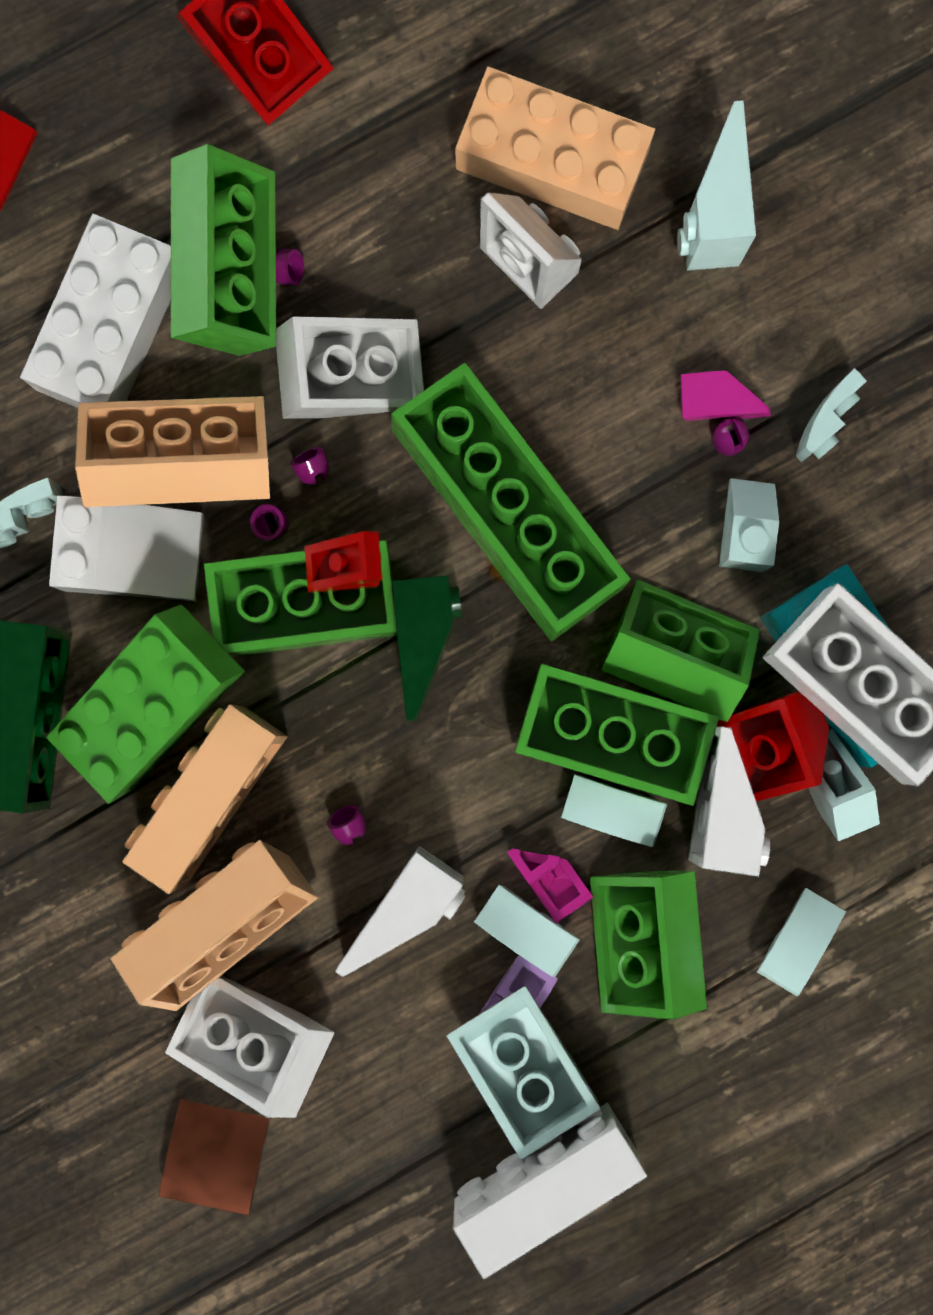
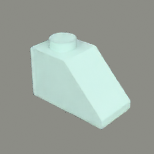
[719,478,779,572]
[808,729,880,841]

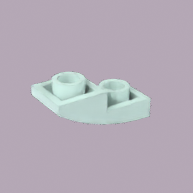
[796,368,867,462]
[0,478,64,548]
[561,775,667,847]
[474,885,580,977]
[757,888,846,996]

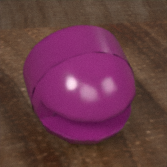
[276,248,304,285]
[712,418,749,456]
[290,447,329,485]
[250,504,289,541]
[327,805,367,845]

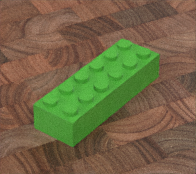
[391,363,630,642]

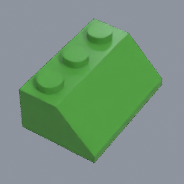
[601,579,760,722]
[590,871,707,1020]

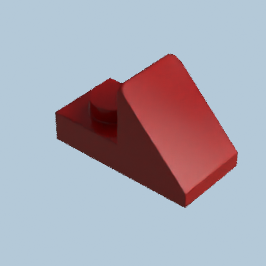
[305,531,382,592]

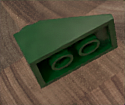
[392,575,462,722]

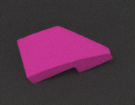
[681,370,771,421]
[507,848,593,923]

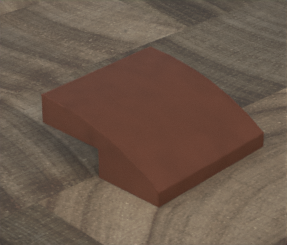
[159,1099,270,1216]

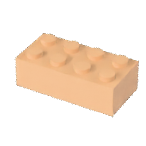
[455,66,655,230]
[75,396,270,507]
[122,705,288,894]
[110,840,319,1011]

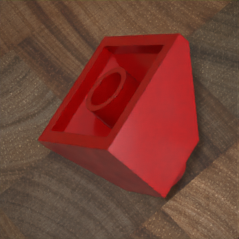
[716,690,829,802]

